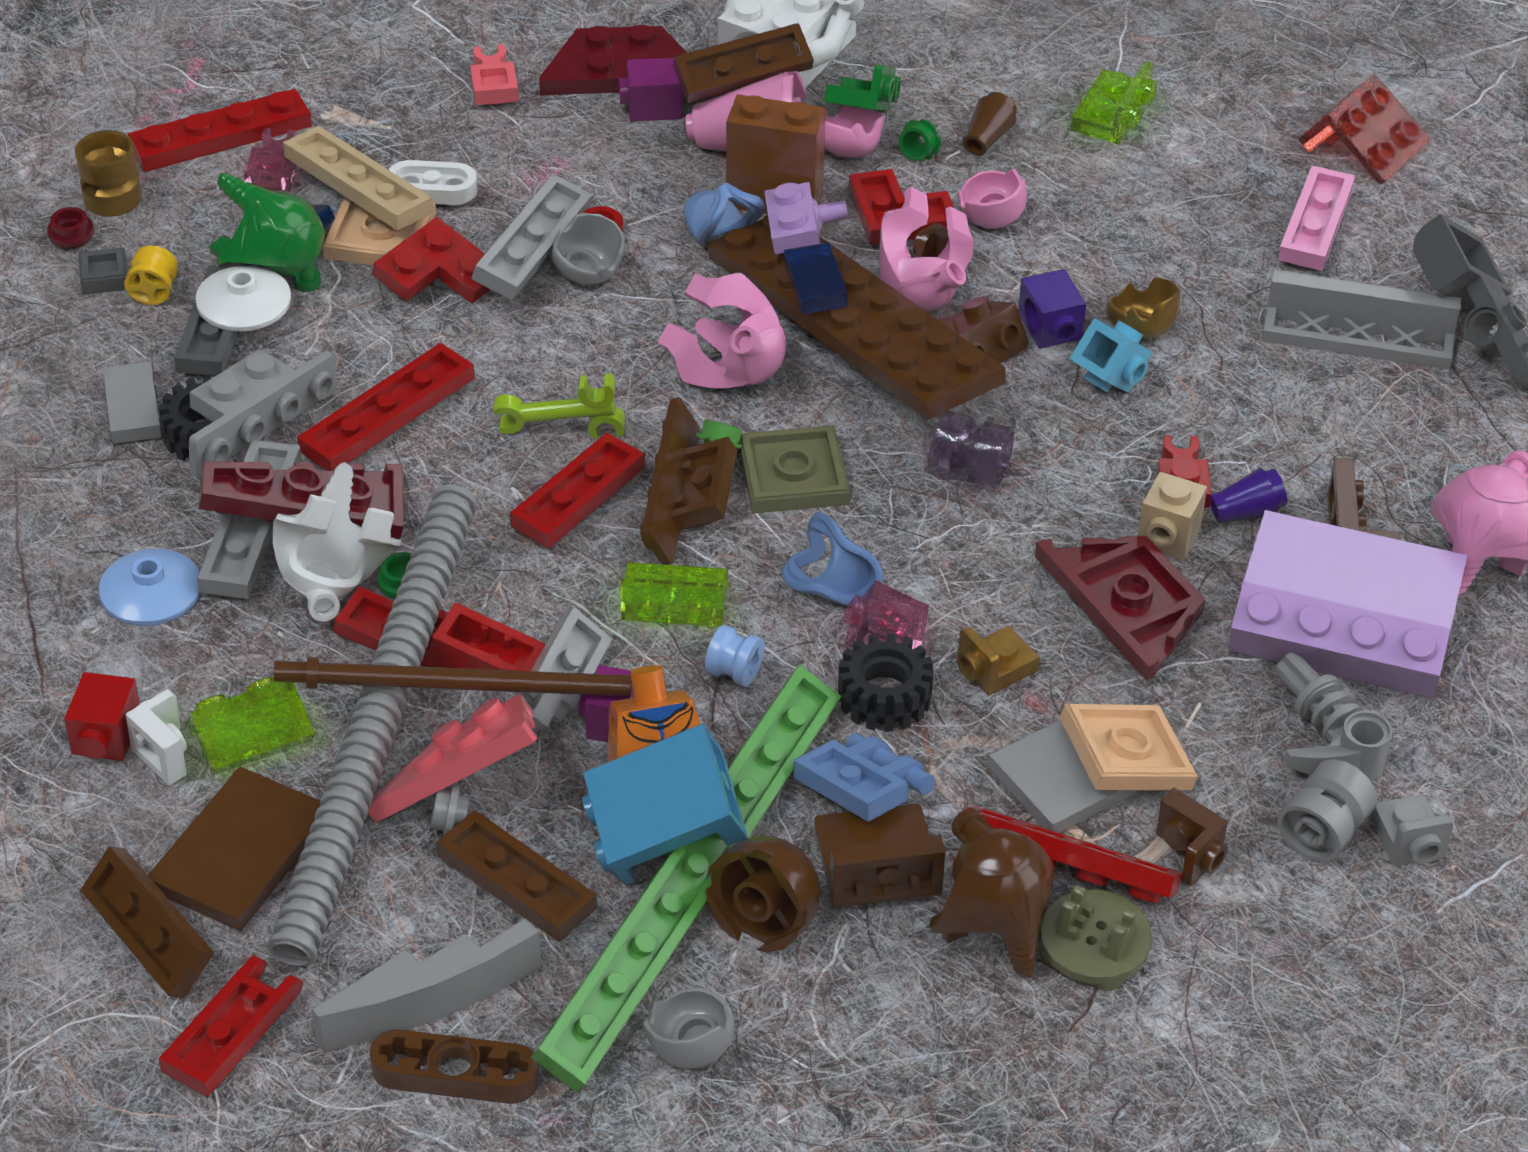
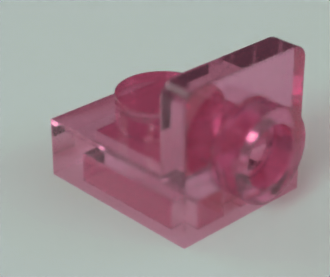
[843,580,929,650]

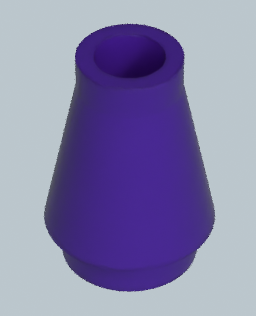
[1209,468,1287,523]

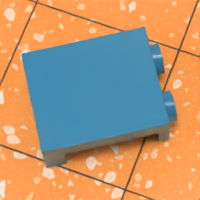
[582,723,748,886]

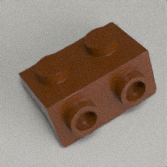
[938,297,1029,363]

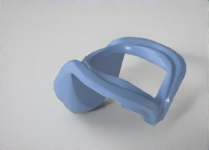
[684,183,765,245]
[781,512,883,606]

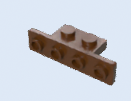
[640,397,737,566]

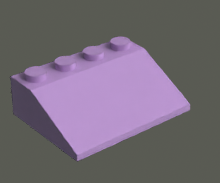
[1229,510,1468,699]

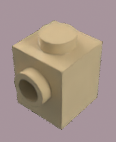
[1138,472,1207,561]

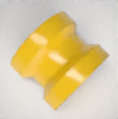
[124,245,179,305]

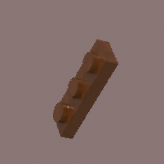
[673,23,814,103]
[436,810,597,942]
[80,846,214,998]

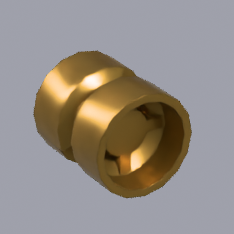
[75,130,142,217]

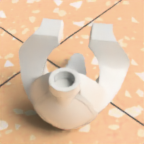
[273,462,401,622]

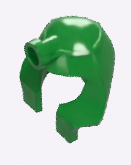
[209,173,325,292]

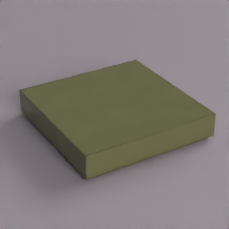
[739,425,850,514]

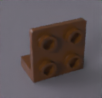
[814,804,946,908]

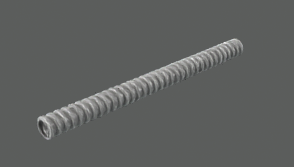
[267,485,477,966]

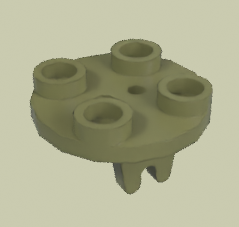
[1039,885,1153,991]

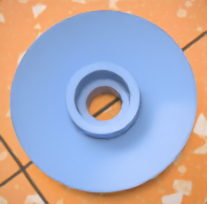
[99,548,201,626]

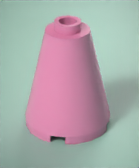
[686,71,807,152]

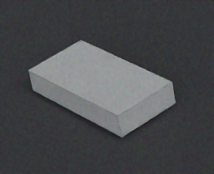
[103,361,162,444]

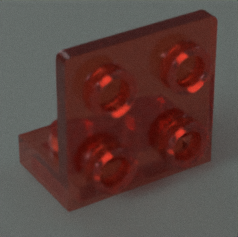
[1298,73,1430,184]

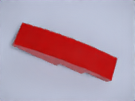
[333,586,545,671]

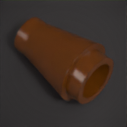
[962,92,1017,156]

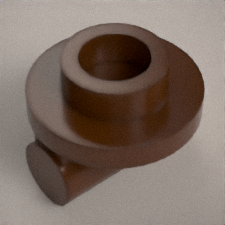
[913,223,949,257]

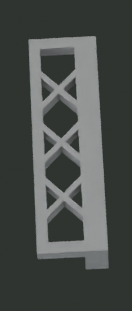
[1262,270,1461,370]

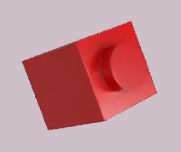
[64,672,140,761]

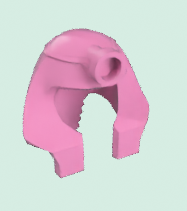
[879,187,974,312]
[657,273,786,388]
[1430,450,1528,596]

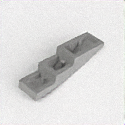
[312,918,541,1051]

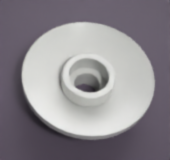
[196,265,291,331]

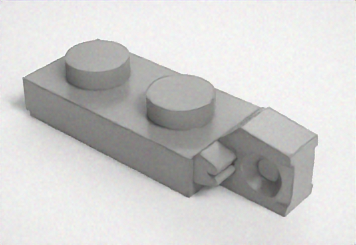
[521,606,612,733]

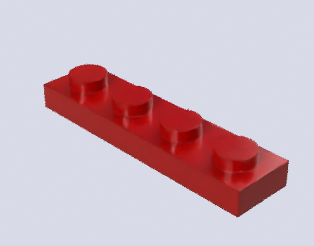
[128,88,312,172]
[297,343,475,471]
[964,806,1183,903]

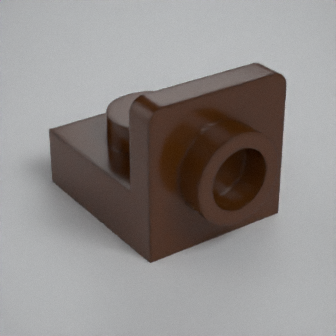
[1156,788,1228,886]

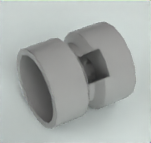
[1277,759,1378,862]

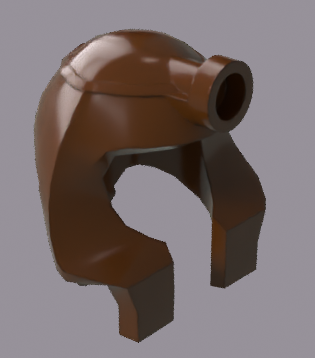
[929,808,1055,978]

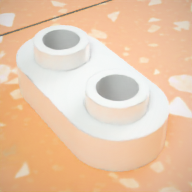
[389,160,478,206]

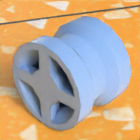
[705,625,765,687]

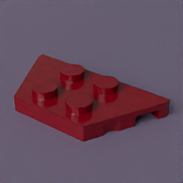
[539,24,687,95]
[1035,536,1205,681]

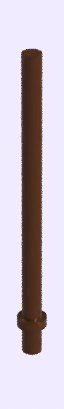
[274,656,632,697]

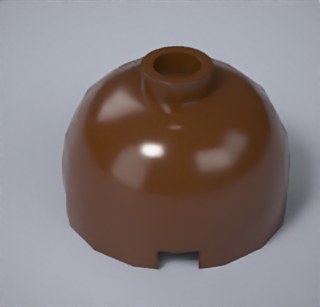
[706,836,820,952]

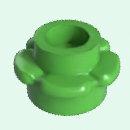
[696,419,743,449]

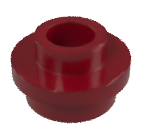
[47,207,94,249]

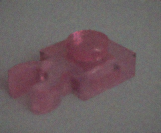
[244,128,297,192]

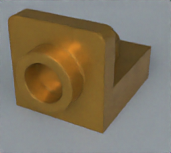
[957,625,1040,696]

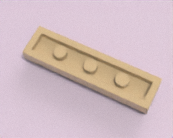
[283,125,433,231]

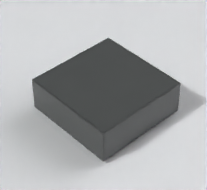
[78,248,128,295]

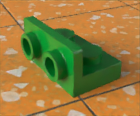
[824,64,901,110]

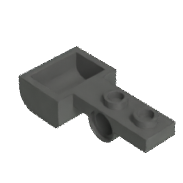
[1413,214,1528,388]

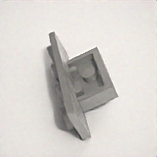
[189,349,336,478]

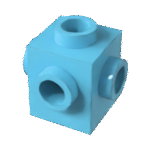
[1069,318,1153,393]

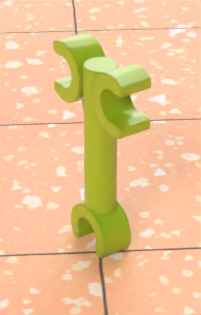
[493,373,626,439]

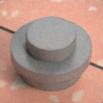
[430,783,469,837]

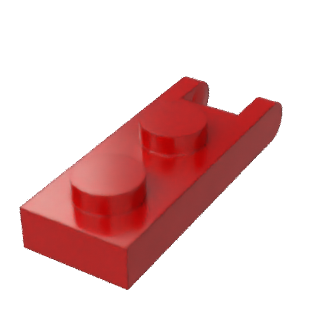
[158,955,303,1098]

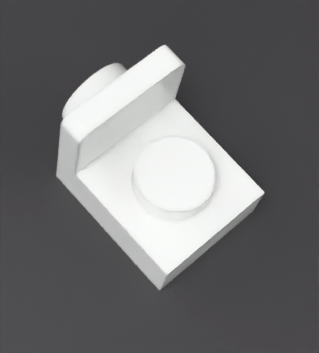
[126,689,187,786]

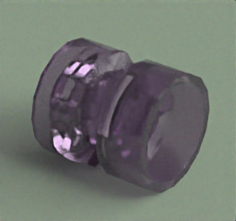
[928,410,1015,489]

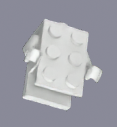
[718,0,864,88]

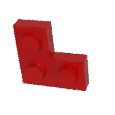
[848,169,954,245]
[372,217,490,304]

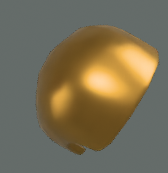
[1106,277,1181,339]

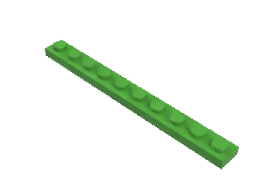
[530,665,842,1092]

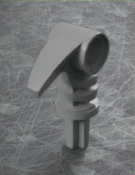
[1275,652,1393,781]

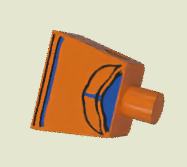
[608,665,701,762]

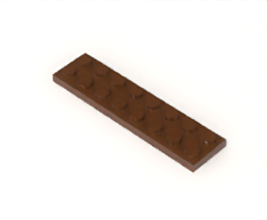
[708,215,1006,420]

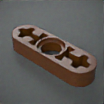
[370,1029,539,1104]

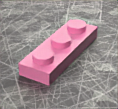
[1278,166,1356,271]

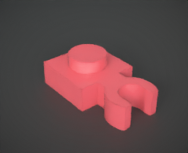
[470,44,519,105]

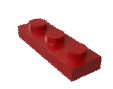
[510,432,645,549]

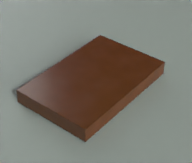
[148,766,320,931]

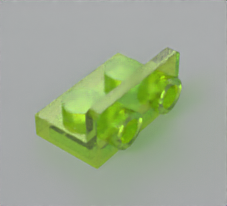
[1071,61,1157,145]
[620,562,728,627]
[188,677,315,776]

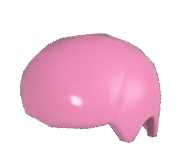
[825,105,885,159]
[958,169,1027,229]

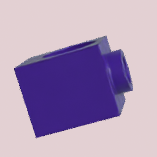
[1018,269,1086,349]

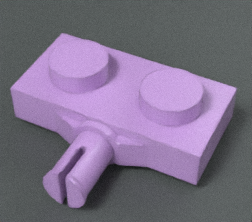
[764,182,849,254]

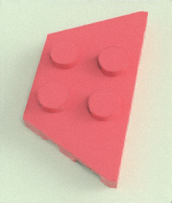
[368,693,537,823]

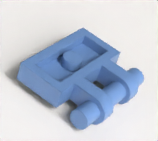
[794,733,935,822]

